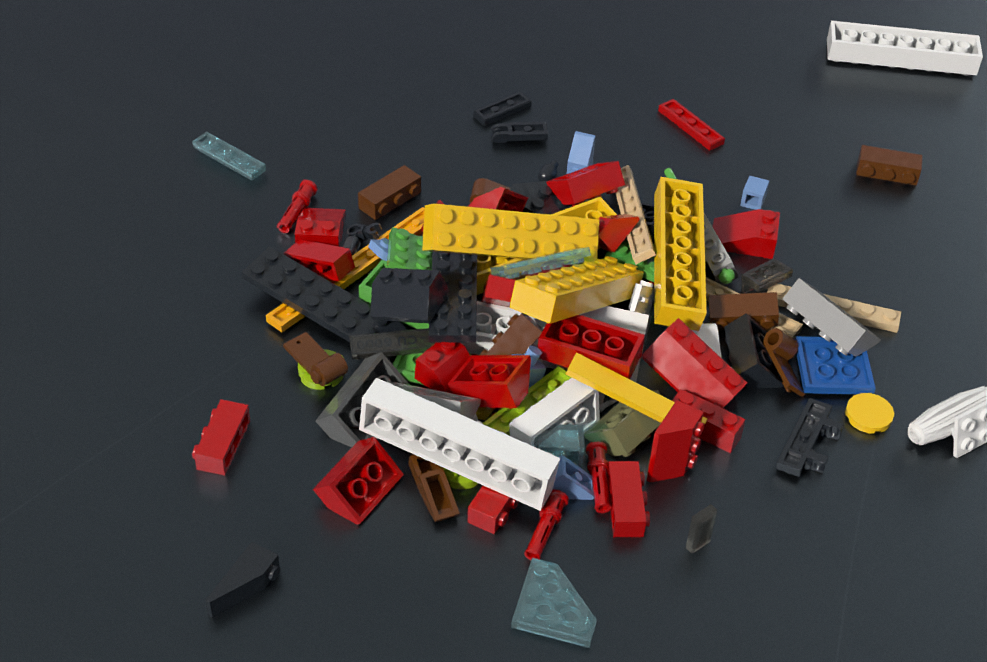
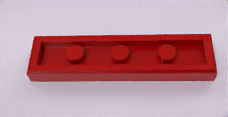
[658,99,725,151]

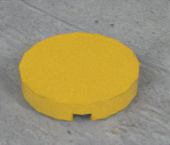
[845,393,894,433]

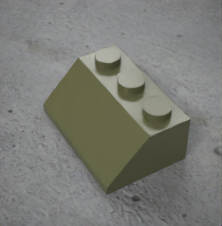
[583,390,661,457]

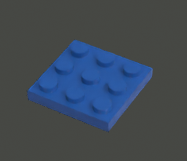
[795,336,876,394]

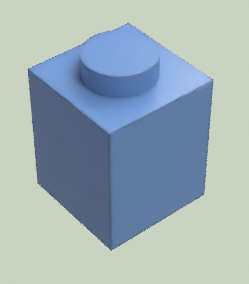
[740,175,769,210]

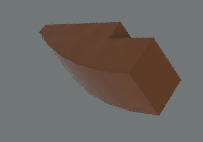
[408,455,460,522]

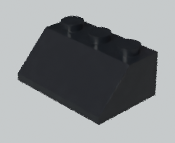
[370,268,449,324]
[724,313,784,388]

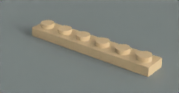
[767,282,901,333]

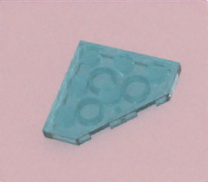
[511,558,597,648]

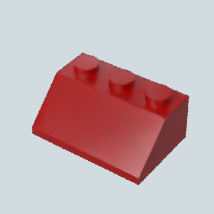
[546,161,625,207]
[468,187,528,212]
[448,355,531,409]
[646,400,705,482]
[313,437,404,525]

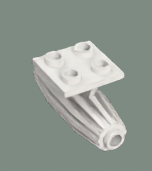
[908,386,987,458]

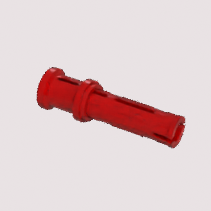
[277,180,318,233]
[585,441,611,513]
[524,489,569,561]

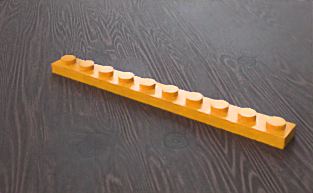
[266,207,425,333]

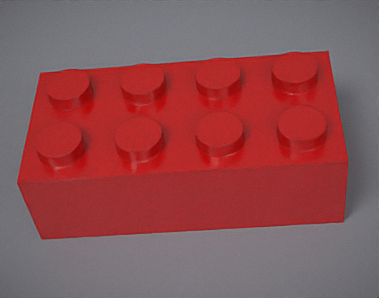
[538,315,645,379]

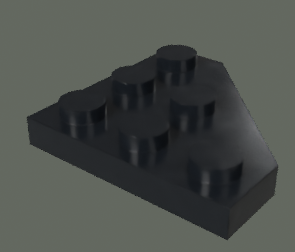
[510,181,572,215]

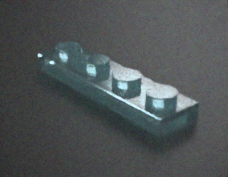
[192,132,266,180]

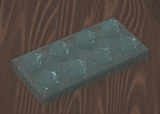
[490,247,591,279]

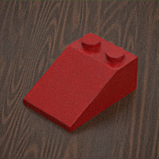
[295,208,346,247]
[713,209,780,259]

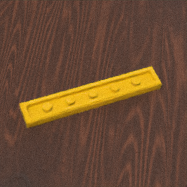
[565,352,707,423]

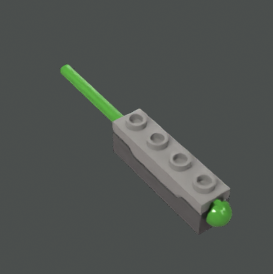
[664,168,739,285]

